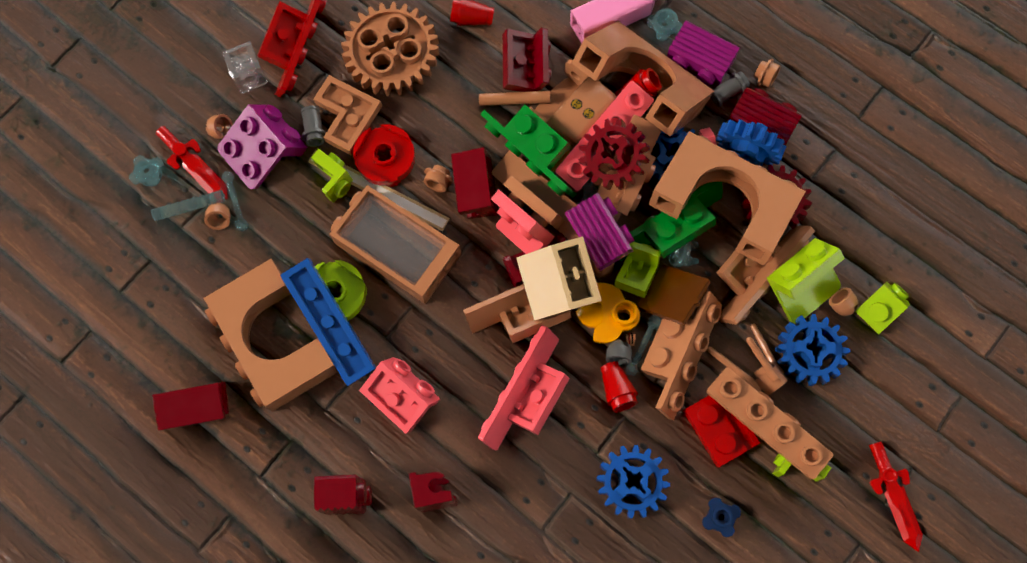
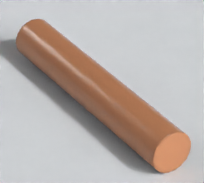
[479,91,551,106]

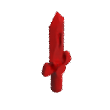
[156,126,228,200]
[869,441,923,552]

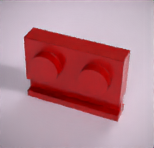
[683,396,760,468]

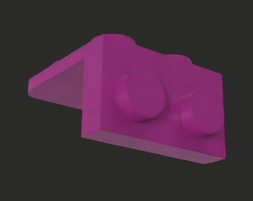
[217,104,308,189]

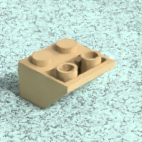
[516,236,602,321]

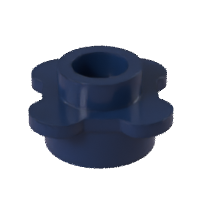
[702,498,741,537]

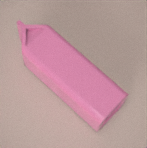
[570,0,657,44]

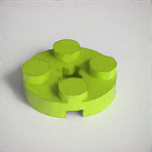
[315,260,367,320]

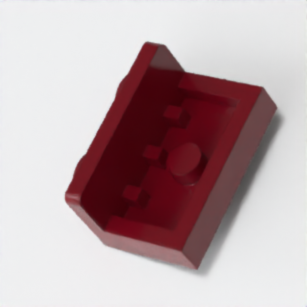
[502,27,551,92]

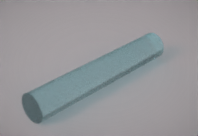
[151,190,225,221]

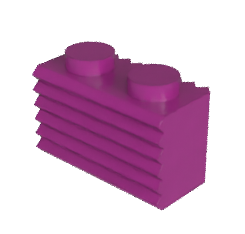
[667,20,740,87]
[565,193,635,271]

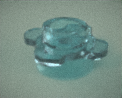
[647,8,683,41]
[129,155,164,187]

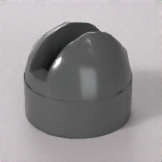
[606,340,632,366]

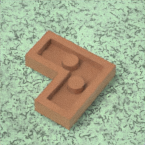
[313,75,382,156]

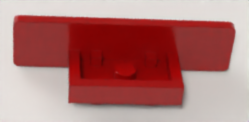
[257,0,327,97]

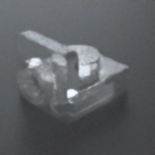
[222,41,268,94]

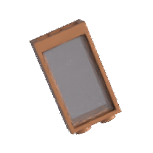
[329,185,462,304]

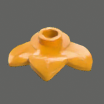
[576,282,640,343]

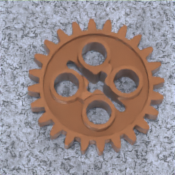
[341,2,440,96]

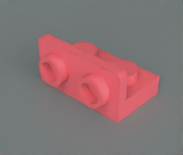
[491,189,555,254]
[359,357,440,434]

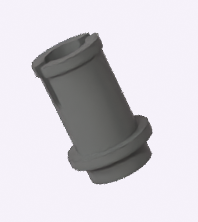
[710,71,750,107]
[301,105,326,147]

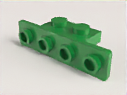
[480,104,577,198]
[619,181,723,262]

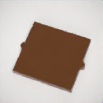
[637,264,711,326]

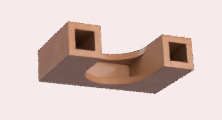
[572,21,714,137]
[649,131,806,266]
[204,259,338,412]

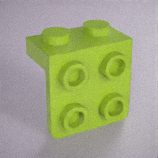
[767,238,845,324]

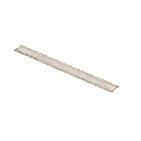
[308,149,450,232]

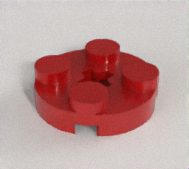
[353,124,416,187]

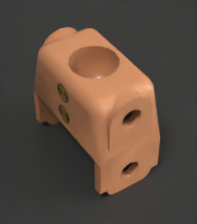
[529,59,617,152]

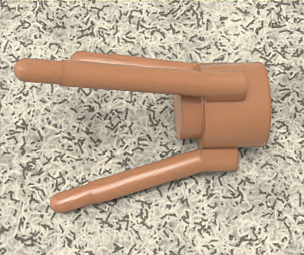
[707,323,788,396]

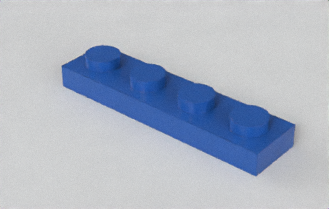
[280,258,376,386]

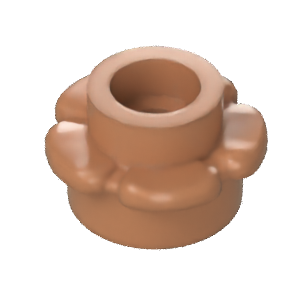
[754,59,781,88]
[423,165,453,192]

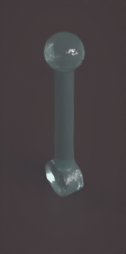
[222,171,249,232]
[625,315,661,376]

